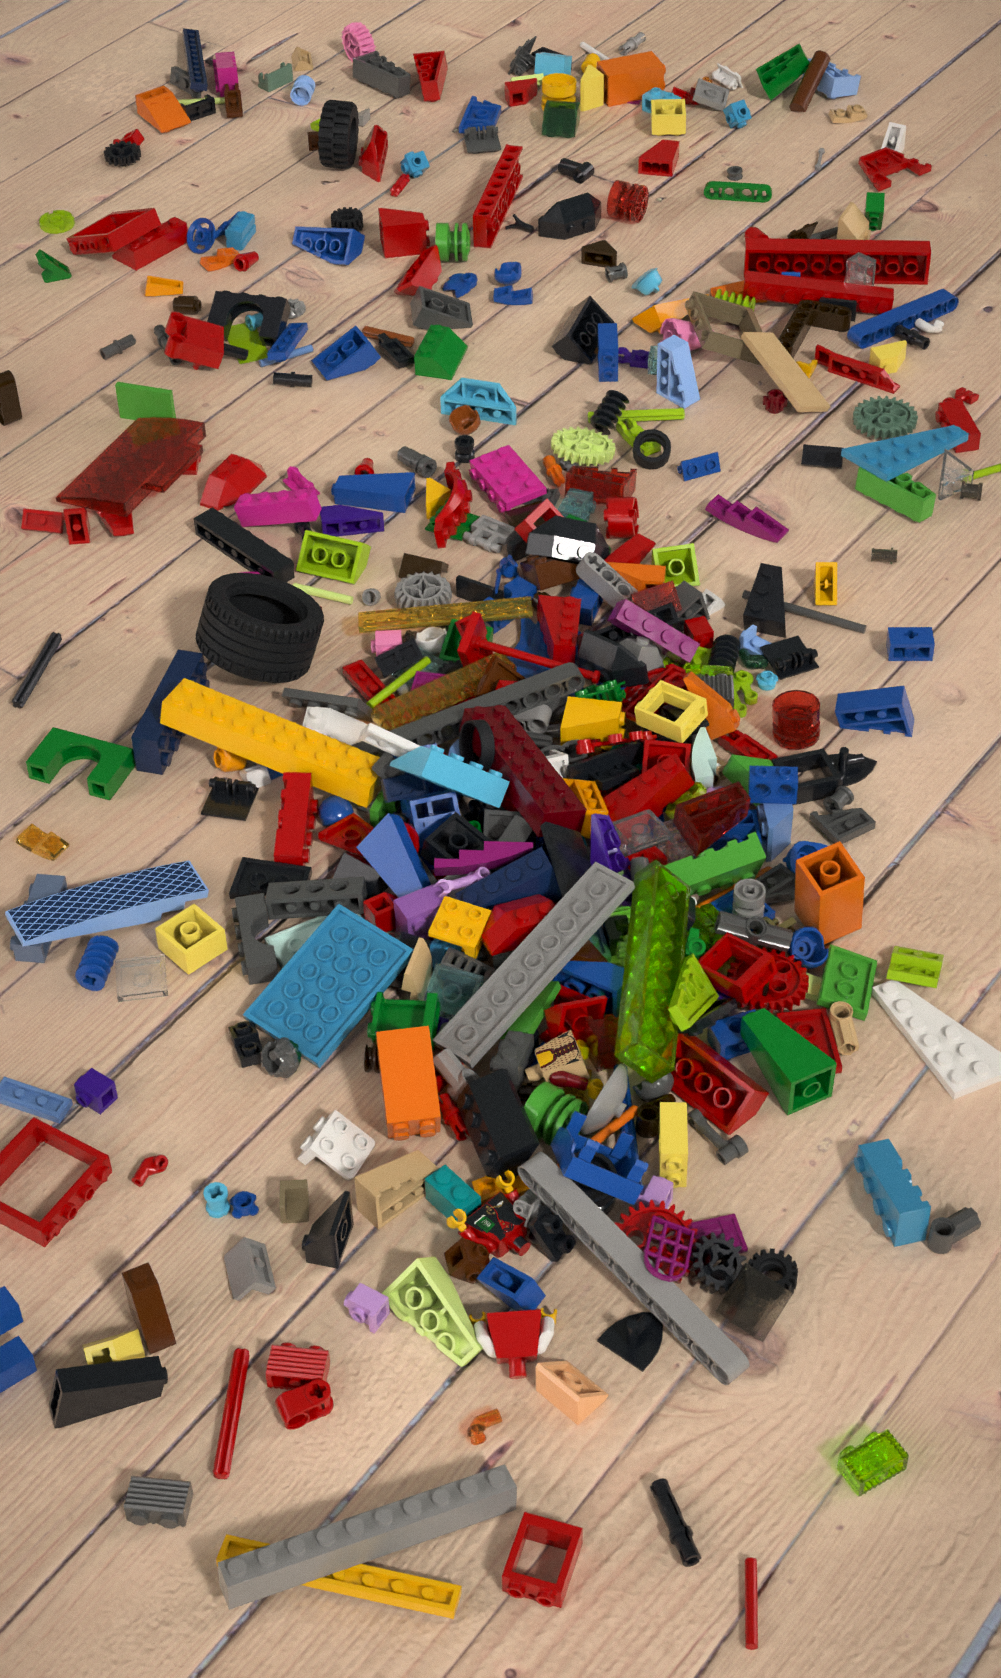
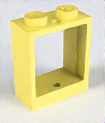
[634,680,708,743]
[659,1102,688,1188]

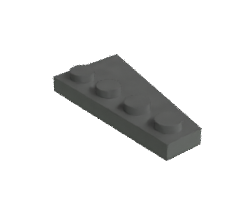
[282,688,380,723]

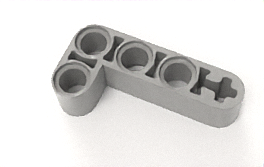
[576,552,649,625]

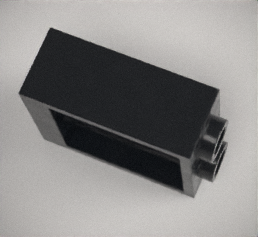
[772,748,843,806]

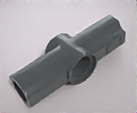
[714,911,793,952]

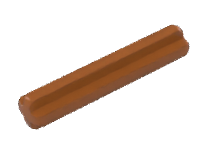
[362,326,415,348]

